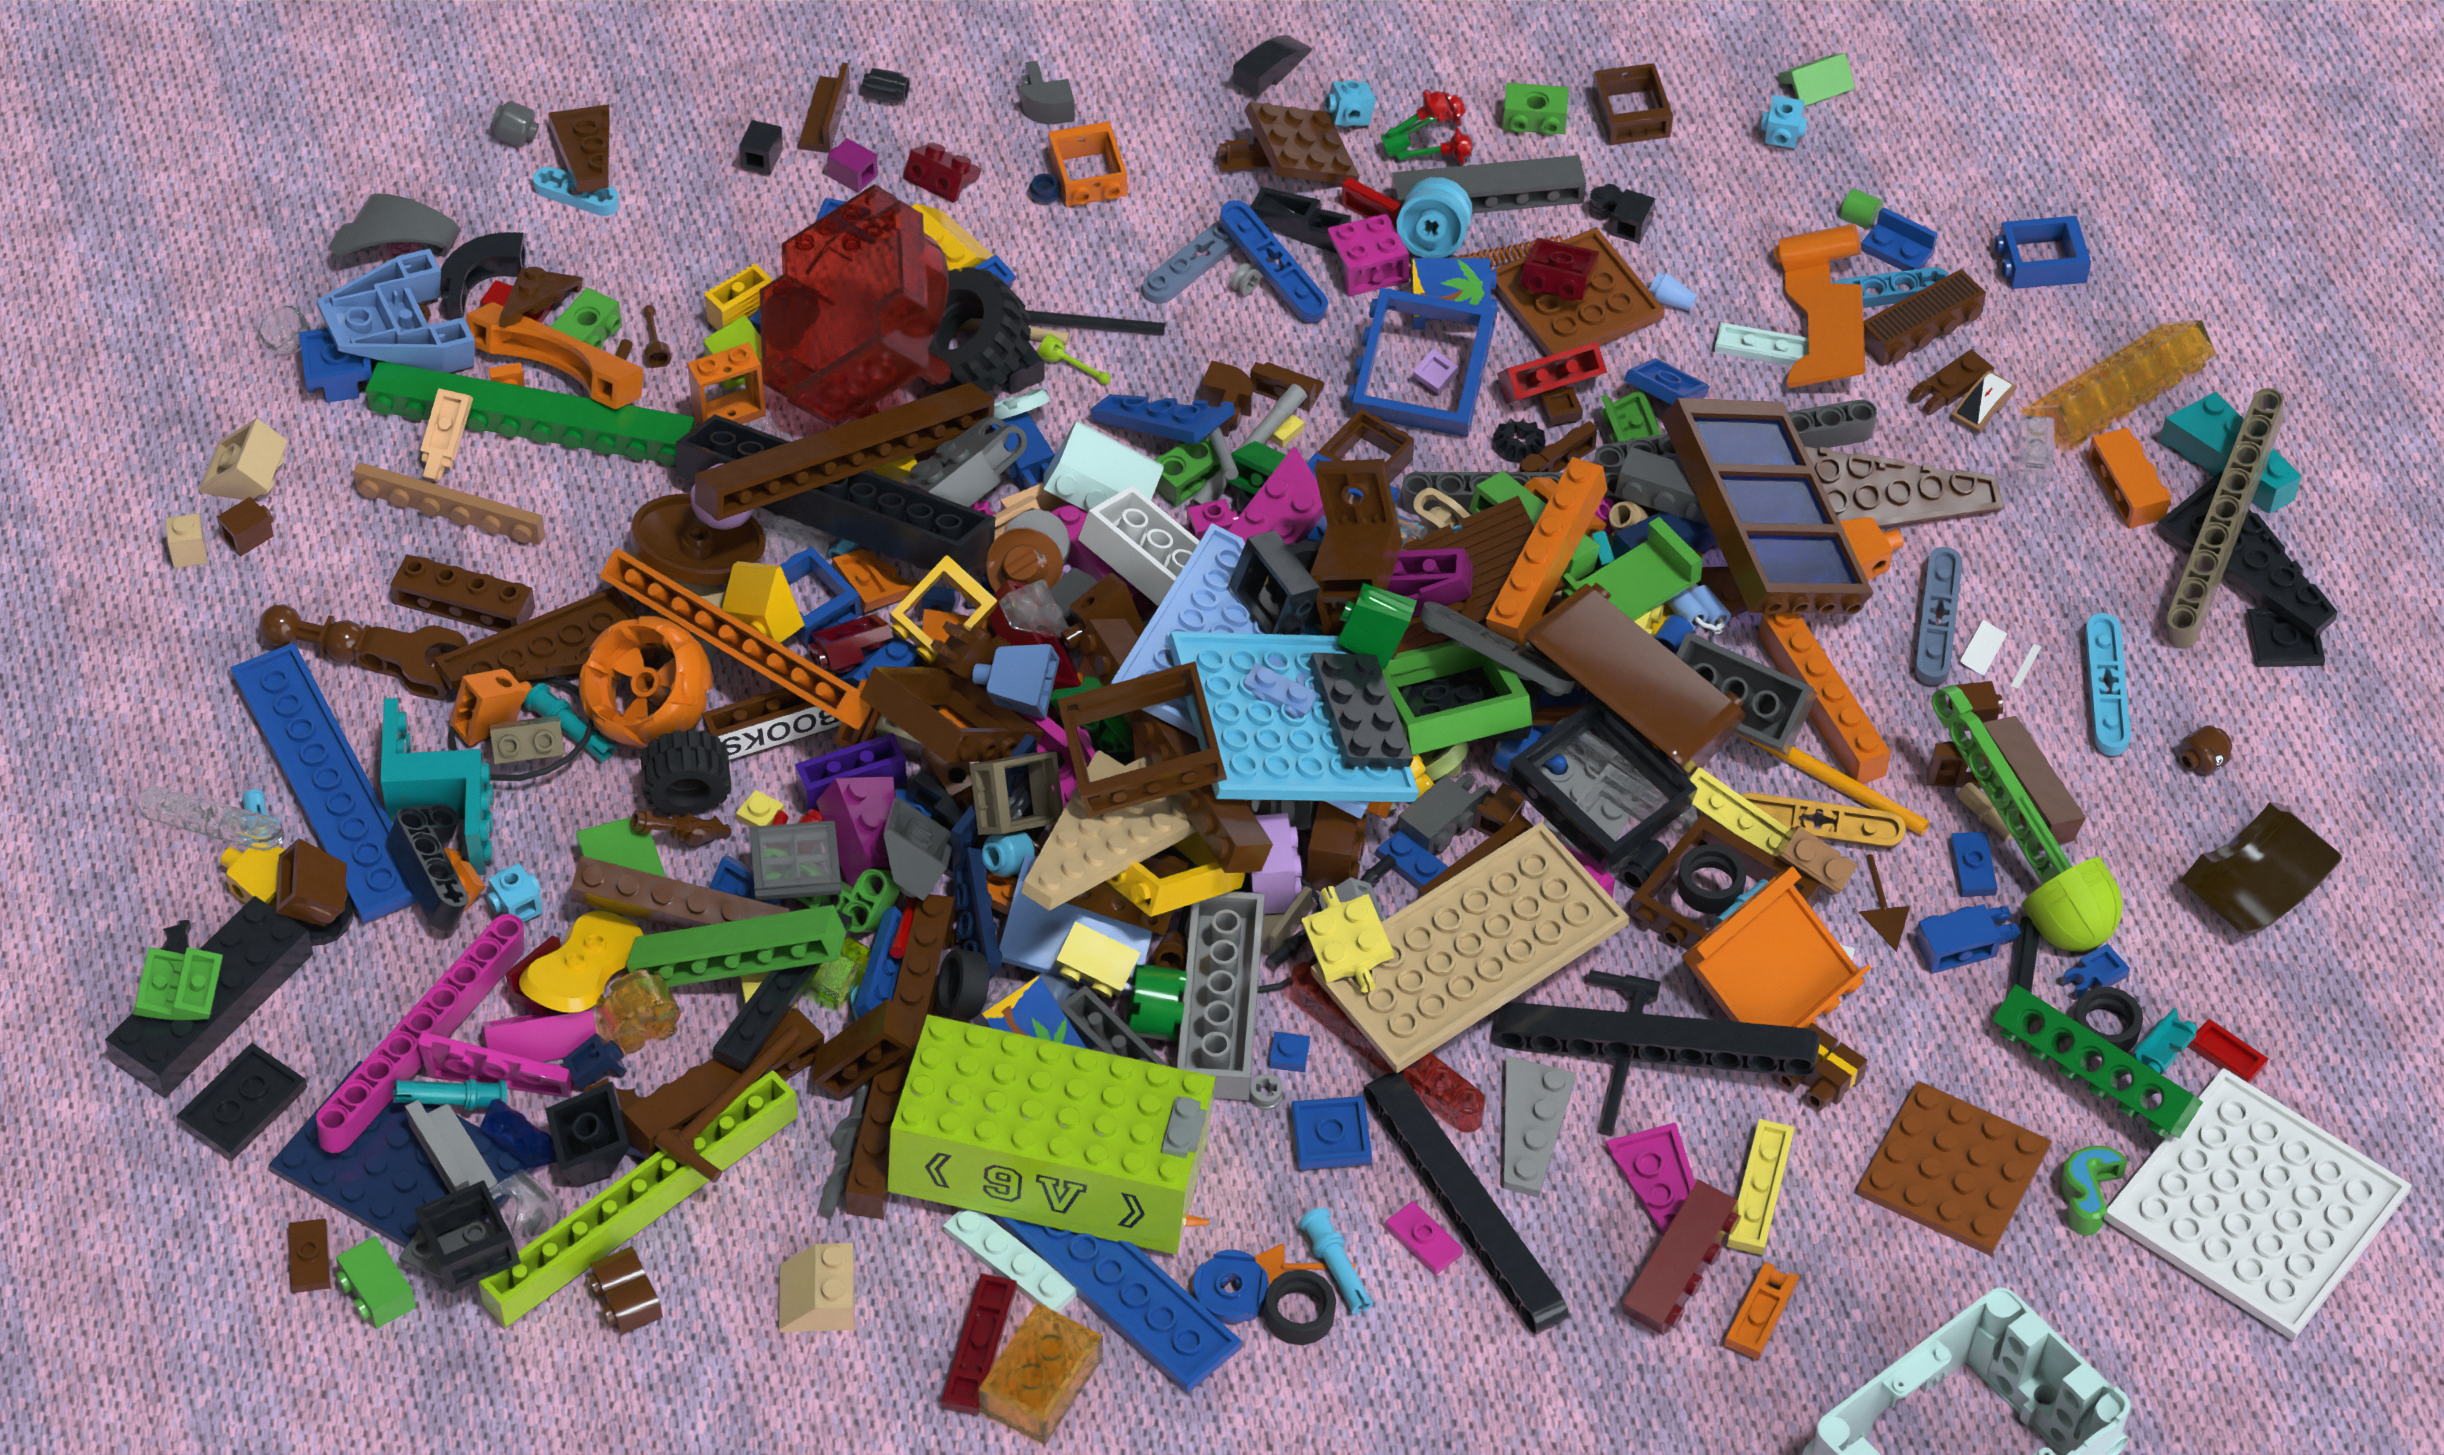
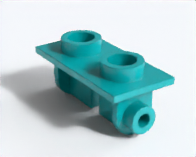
[2133,1007,2197,1075]

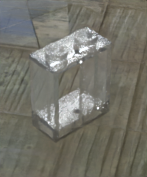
[1557,764,1667,875]

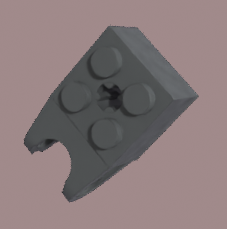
[903,417,1027,507]

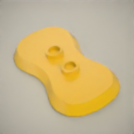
[519,910,644,1013]

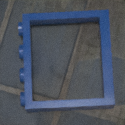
[1348,287,1496,437]

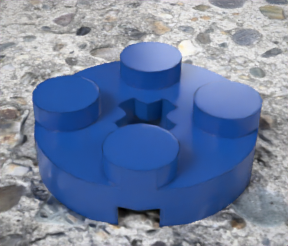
[1193,1250,1269,1323]

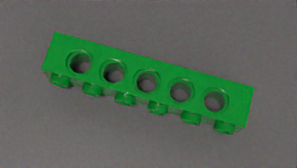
[1992,984,2203,1139]

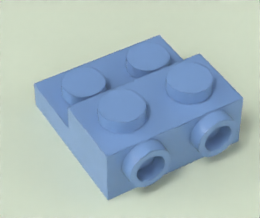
[1243,657,1319,719]

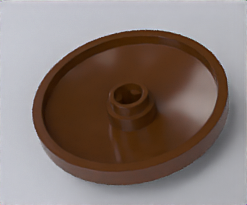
[630,494,766,585]

